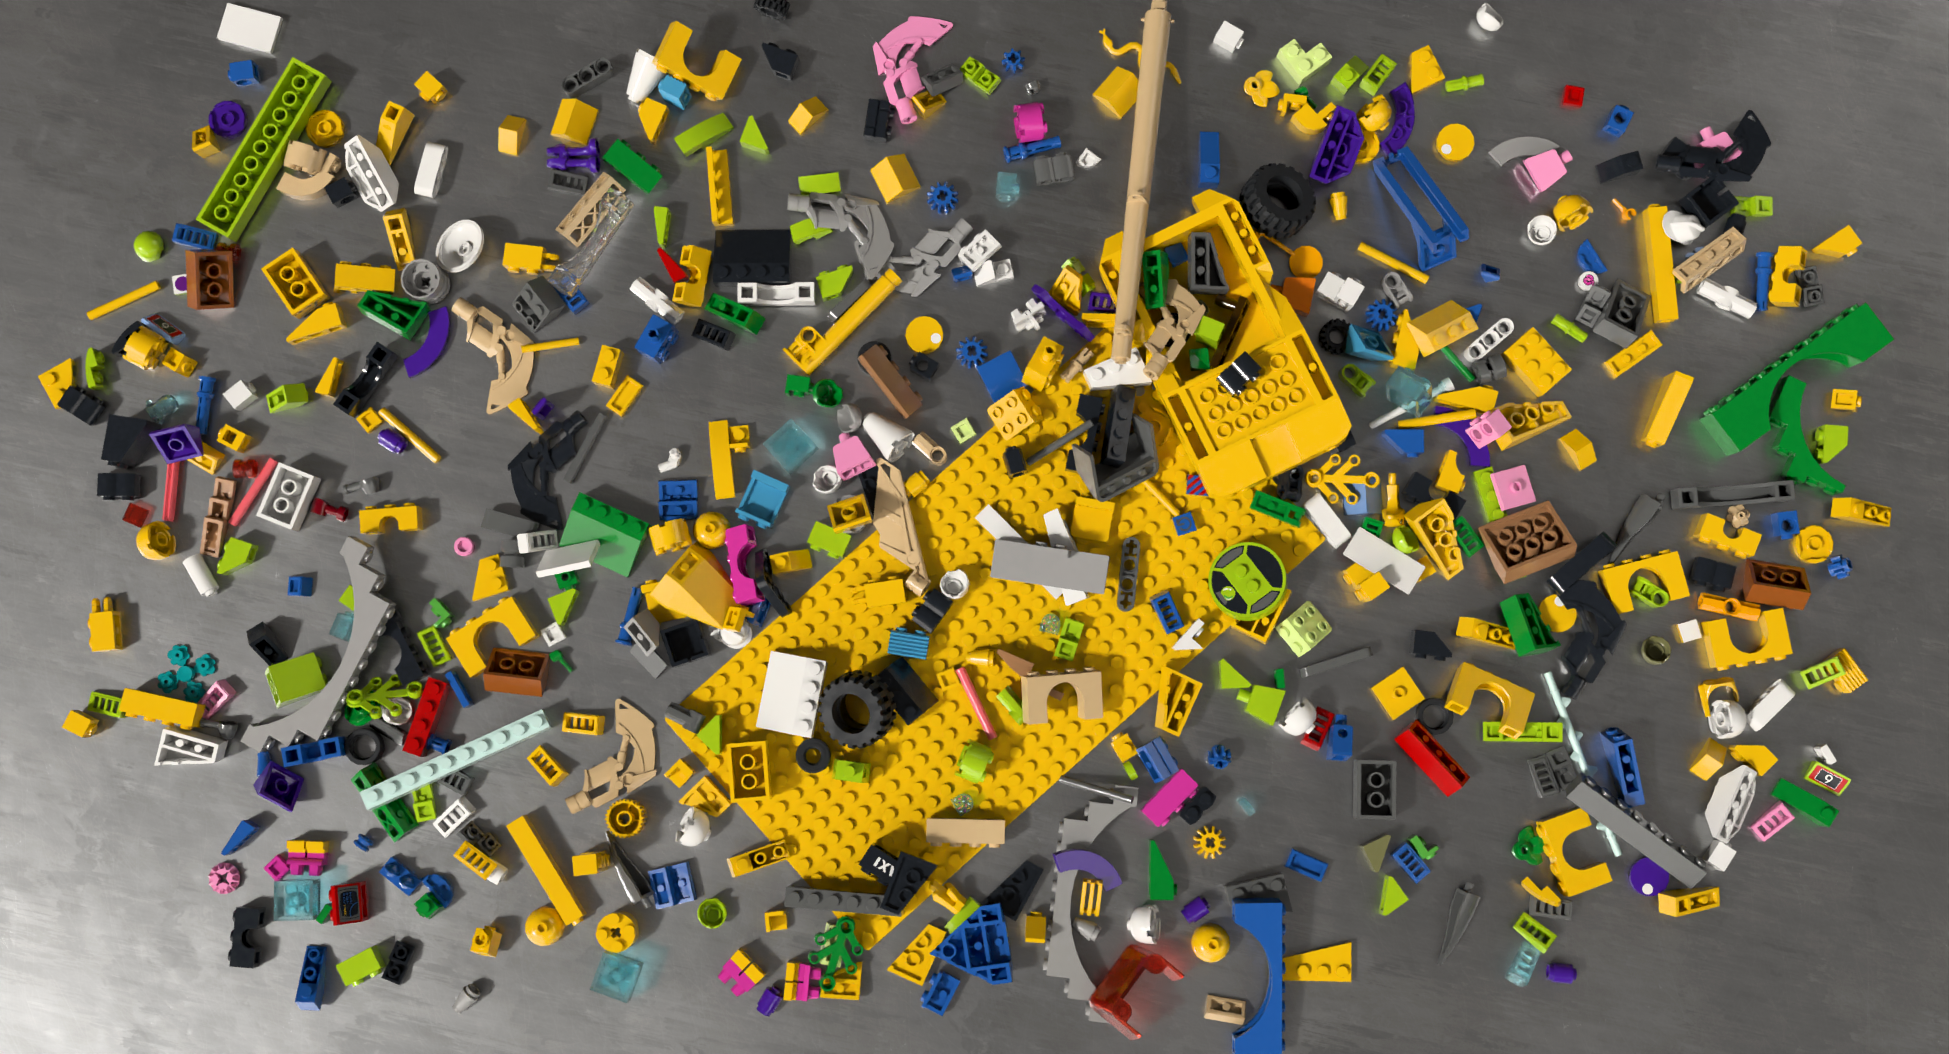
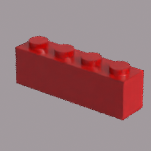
[402,677,451,757]
[1394,719,1470,797]

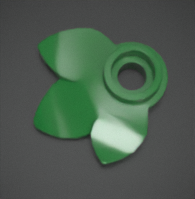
[1512,826,1544,865]

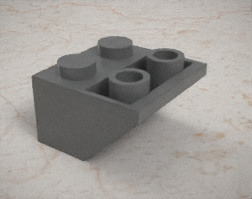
[512,276,566,333]

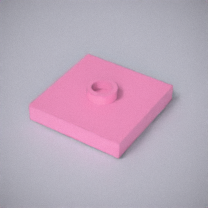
[1490,465,1536,511]

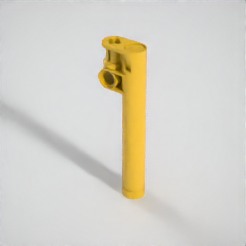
[782,268,903,376]

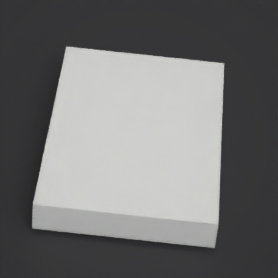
[217,3,283,54]
[536,539,600,577]

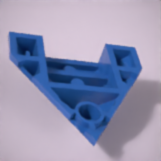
[930,903,1013,985]

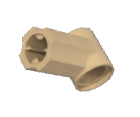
[912,431,948,466]

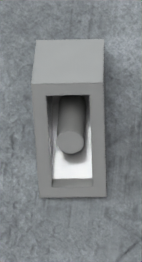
[624,609,659,657]

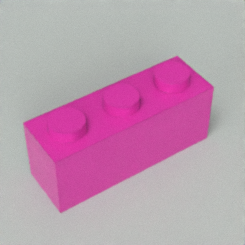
[1140,768,1199,827]

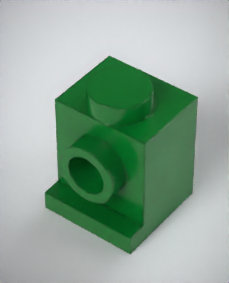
[785,374,814,397]
[554,570,581,591]
[414,892,443,919]

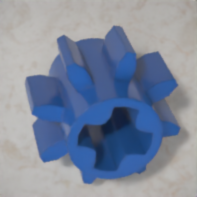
[1002,48,1025,74]
[1827,554,1853,580]
[1208,745,1232,769]

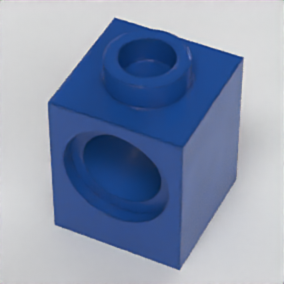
[228,60,260,87]
[1602,105,1634,138]
[1770,510,1800,540]

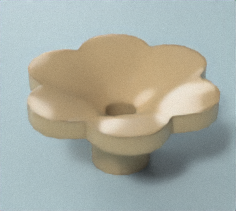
[1726,505,1750,528]

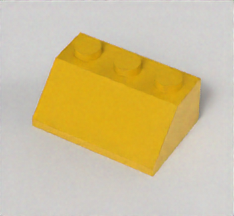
[1406,300,1479,357]

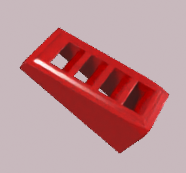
[657,247,689,284]
[1300,706,1335,751]

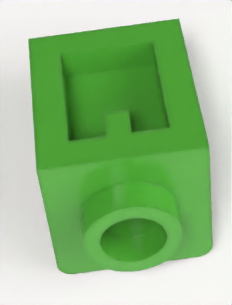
[429,598,455,628]
[1406,834,1439,860]

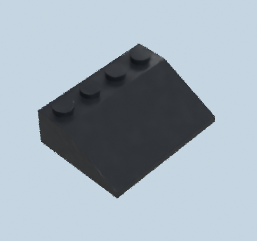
[713,230,791,287]

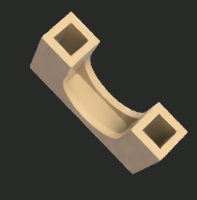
[1021,667,1103,725]

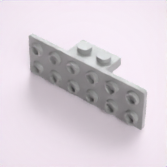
[990,539,1110,594]

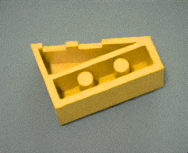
[1231,589,1292,645]

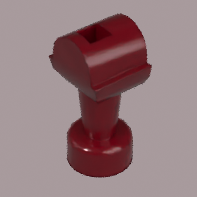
[310,497,349,522]

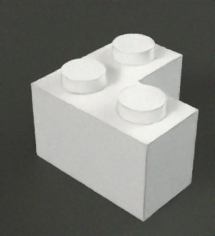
[1315,271,1365,313]

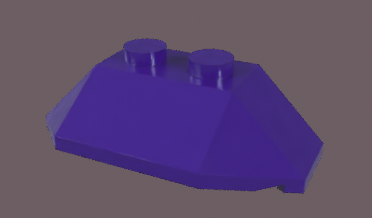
[1309,105,1364,184]

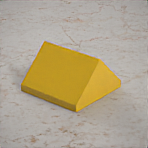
[1093,66,1138,119]
[551,99,599,146]
[871,154,921,204]
[827,494,873,534]

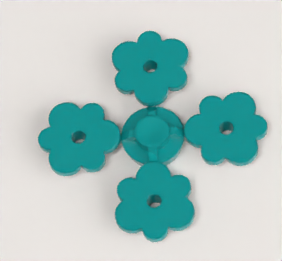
[157,645,216,702]

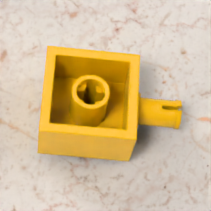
[1021,336,1064,392]

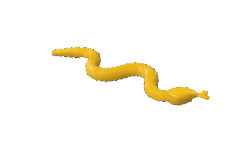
[1099,29,1181,84]

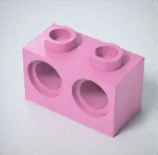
[1465,409,1512,449]

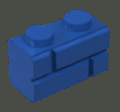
[1136,736,1179,783]

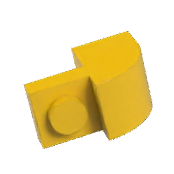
[1290,102,1336,135]

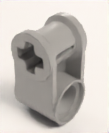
[1380,272,1413,310]

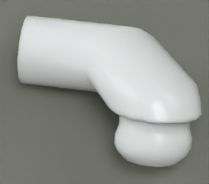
[658,448,682,473]

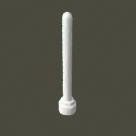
[1369,377,1455,428]

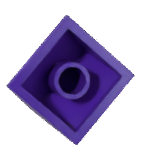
[149,423,204,464]
[253,761,304,812]

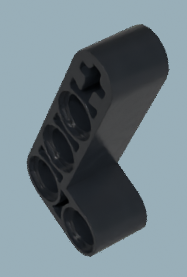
[1546,531,1618,596]

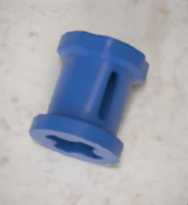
[426,733,452,754]

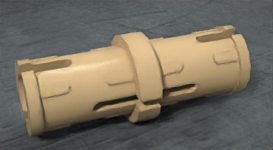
[1059,347,1094,383]

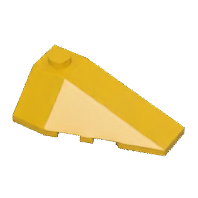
[1492,401,1572,451]
[1403,498,1464,580]

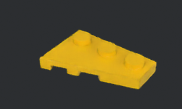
[887,923,947,986]

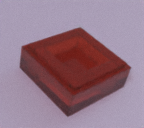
[122,503,150,528]

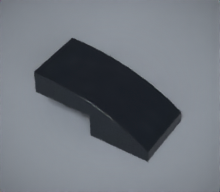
[111,321,146,357]

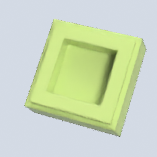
[951,418,977,445]

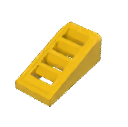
[315,357,344,397]
[508,398,544,435]
[562,712,605,735]
[526,745,569,787]
[453,840,498,881]

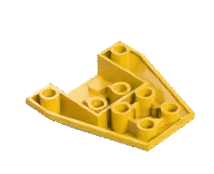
[650,541,739,630]

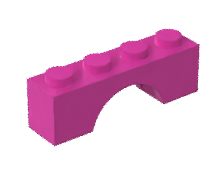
[725,524,765,606]

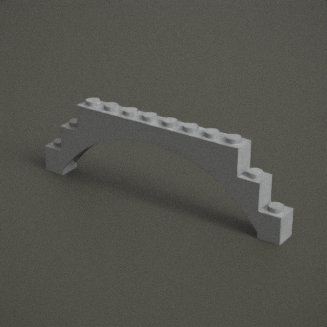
[241,536,396,752]
[1043,784,1139,1024]

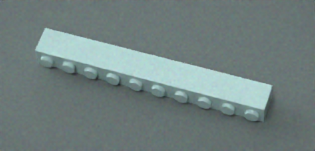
[359,709,552,811]

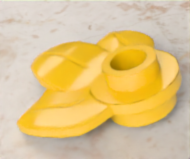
[1244,70,1280,107]

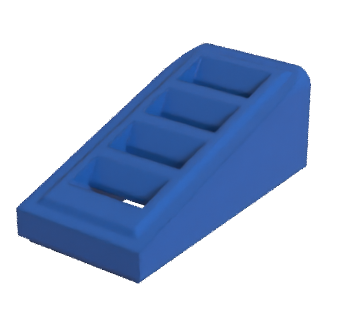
[172,223,218,249]
[552,274,590,315]
[1149,590,1184,634]
[221,819,260,856]
[1390,841,1431,884]

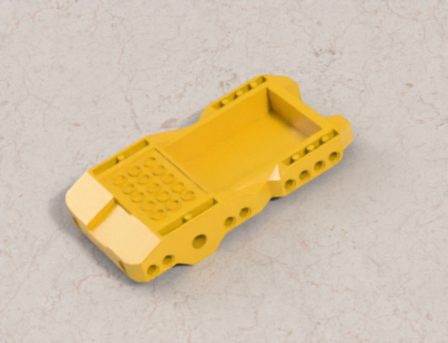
[1099,189,1352,500]

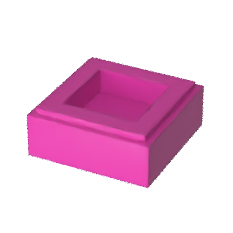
[264,854,290,882]

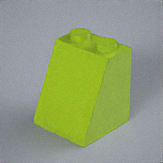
[265,652,328,709]

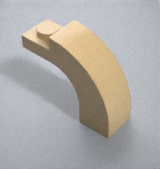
[276,153,342,200]

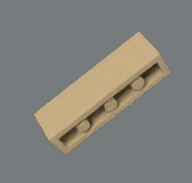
[926,818,1005,848]

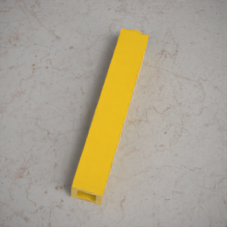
[1642,204,1679,323]
[506,815,587,926]

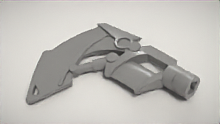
[787,192,894,280]
[854,218,974,297]

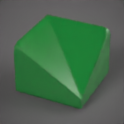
[1189,348,1210,371]

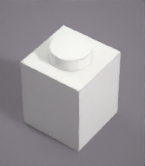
[1213,20,1244,53]
[223,380,259,411]
[1702,840,1736,871]

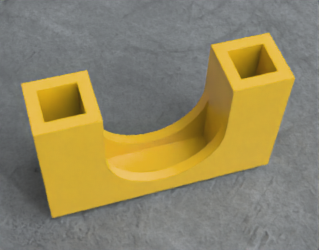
[652,21,742,101]
[1598,549,1690,614]
[446,596,539,678]
[1700,608,1793,671]
[1444,662,1535,740]
[1536,806,1613,897]

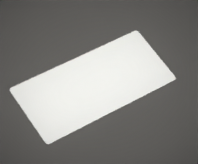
[1343,527,1425,594]

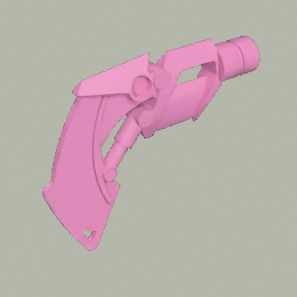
[873,16,953,124]

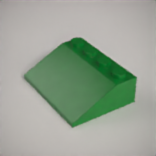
[559,492,652,577]

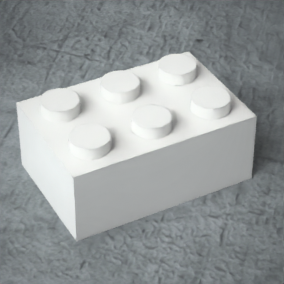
[256,462,321,532]

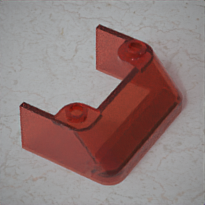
[1089,944,1185,1041]

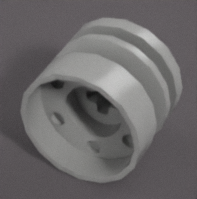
[401,259,451,304]

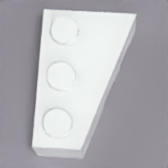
[1083,347,1152,391]
[154,725,228,766]

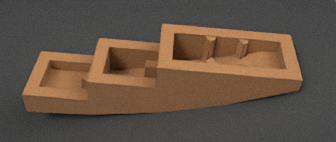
[200,476,237,558]
[997,649,1064,701]

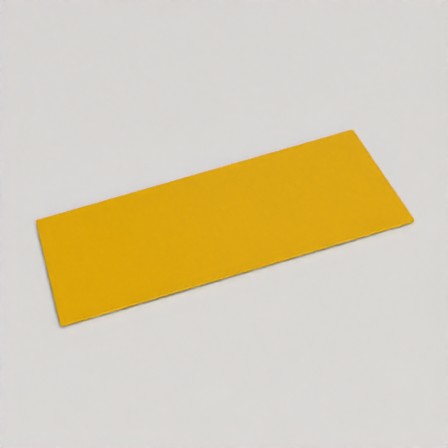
[665,328,1325,950]

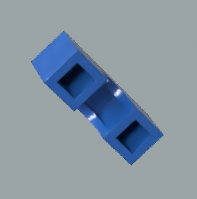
[281,736,346,767]

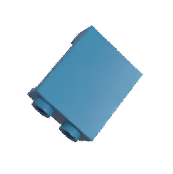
[735,470,790,530]

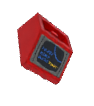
[329,881,369,926]

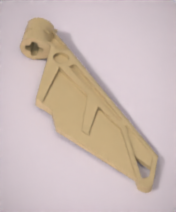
[873,458,931,597]

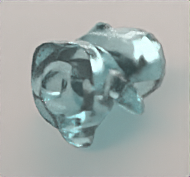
[145,395,178,424]

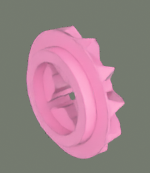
[208,863,240,894]

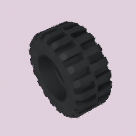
[1239,163,1316,239]
[818,670,897,749]

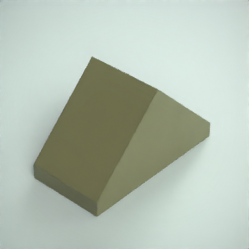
[1359,834,1391,873]

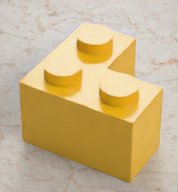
[1342,562,1390,603]

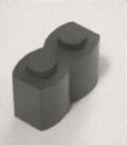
[1033,152,1075,186]

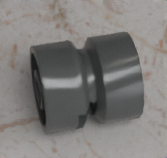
[1472,353,1507,385]
[500,540,525,568]

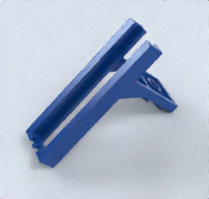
[1373,146,1469,272]

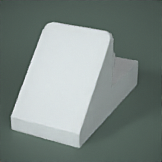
[974,259,1014,286]
[1172,618,1205,650]

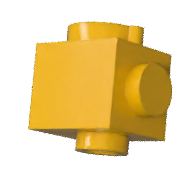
[470,926,502,958]

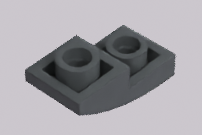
[1795,265,1824,307]
[456,820,502,857]

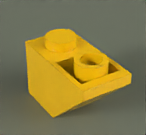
[1727,745,1778,776]

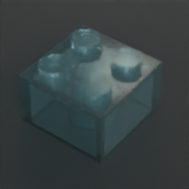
[1386,366,1432,418]
[763,419,818,475]
[274,879,320,921]
[590,950,644,1003]

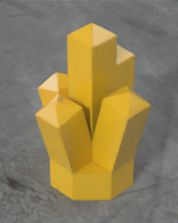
[929,880,967,915]

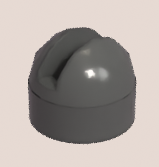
[1025,80,1041,95]

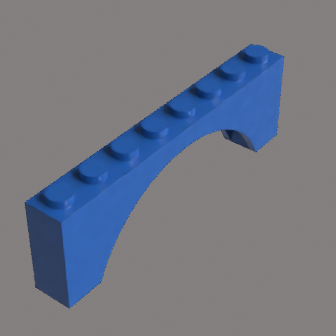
[1232,898,1286,1054]

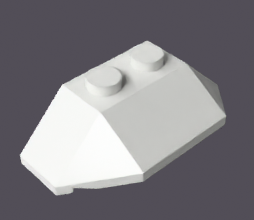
[344,135,399,212]
[1705,765,1757,844]

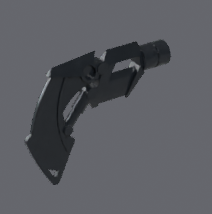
[1655,110,1771,182]
[508,410,588,530]
[1551,580,1627,701]

